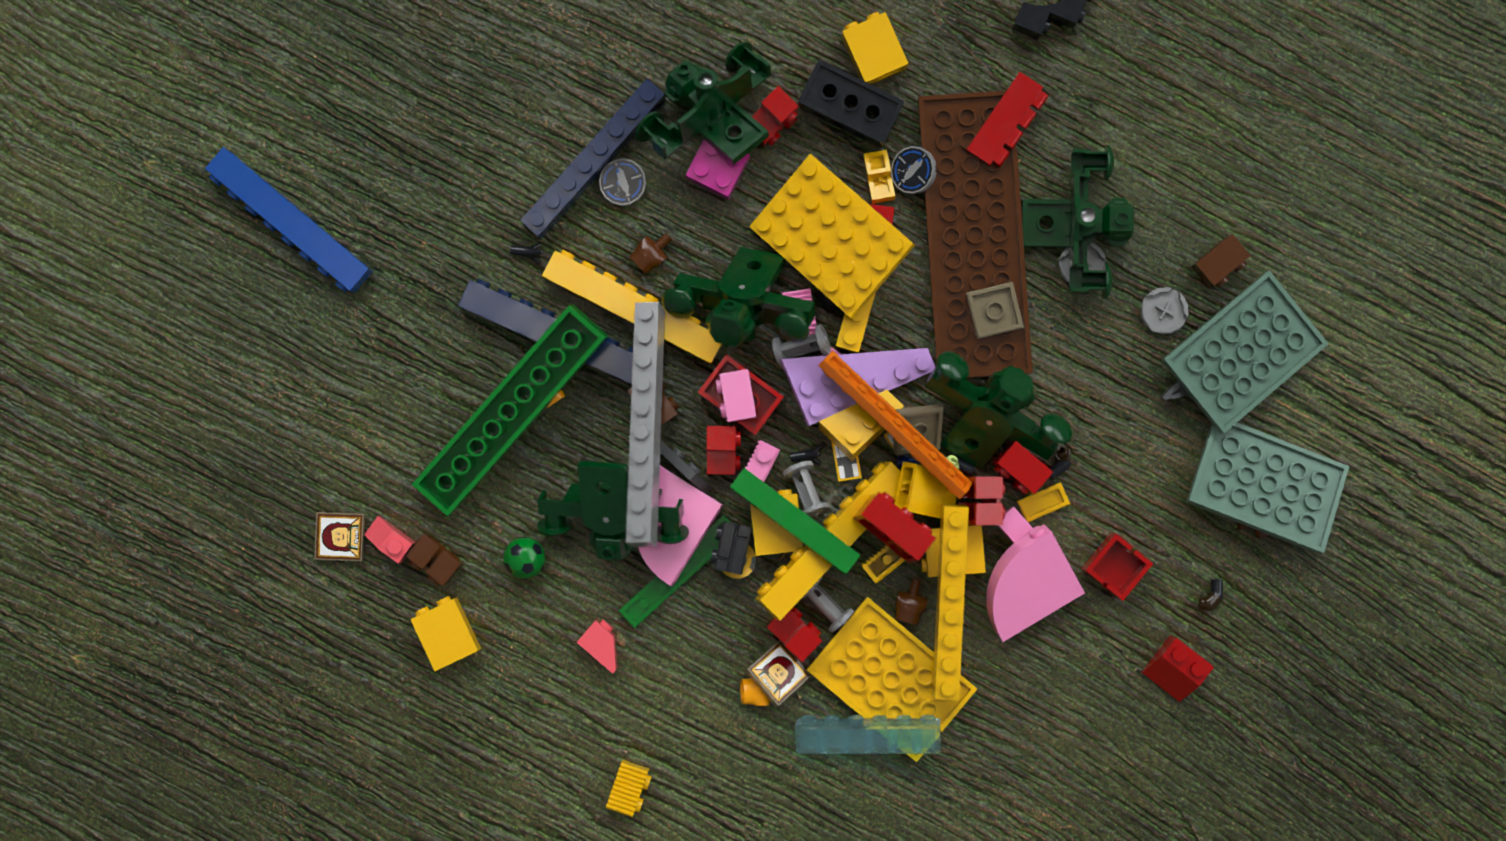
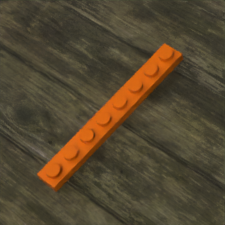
[818,350,973,499]

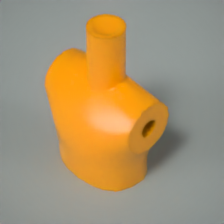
[740,678,770,706]

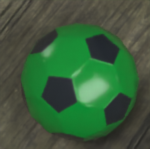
[503,536,546,579]

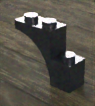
[1012,0,1091,40]

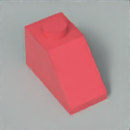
[364,515,416,563]
[576,619,618,674]

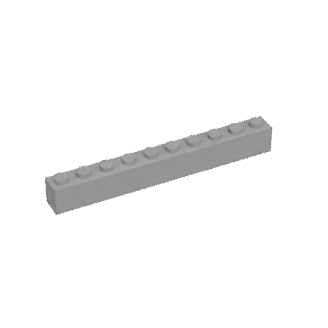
[626,302,665,547]

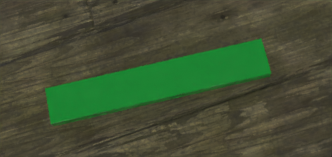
[730,468,860,576]
[619,515,731,628]

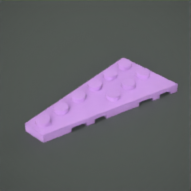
[780,348,935,426]

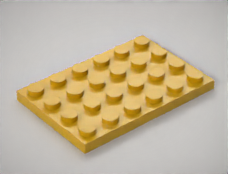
[749,154,915,319]
[806,597,977,762]

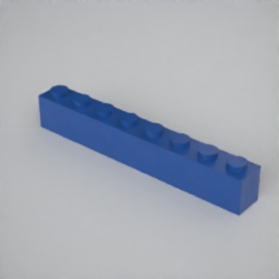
[205,147,373,293]

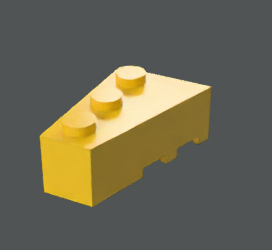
[819,390,904,461]

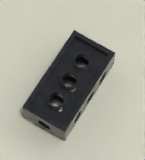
[797,59,905,149]

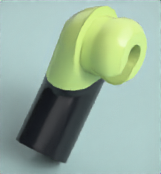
[946,455,975,477]

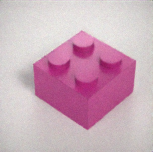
[686,139,750,201]

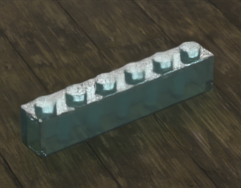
[795,715,942,754]

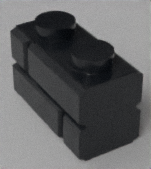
[710,522,752,575]

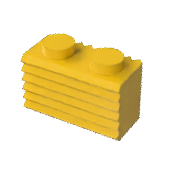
[861,545,905,584]
[605,760,652,817]

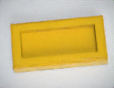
[1016,482,1070,522]

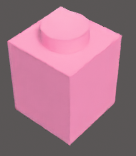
[996,506,1032,544]

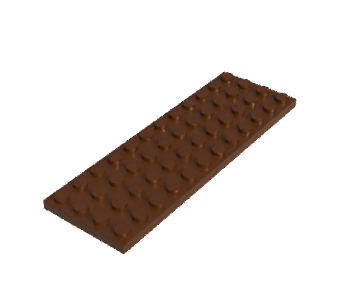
[918,90,1033,378]

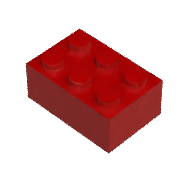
[698,354,784,435]
[853,492,936,563]

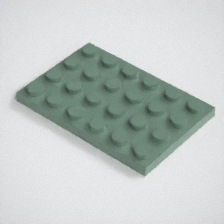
[1161,270,1328,434]
[1186,422,1350,555]

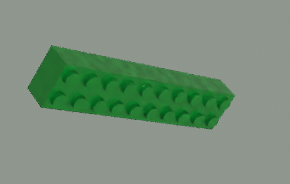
[412,304,609,517]

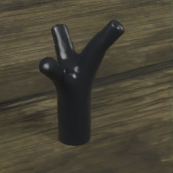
[510,243,545,265]
[790,442,826,465]

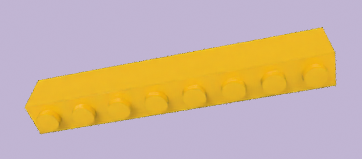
[542,250,722,365]
[755,462,901,620]
[932,504,969,701]

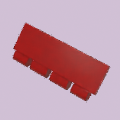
[966,72,1049,167]

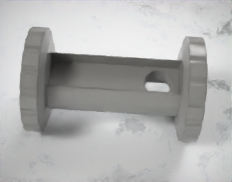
[772,324,831,368]
[783,461,830,518]
[801,577,854,633]

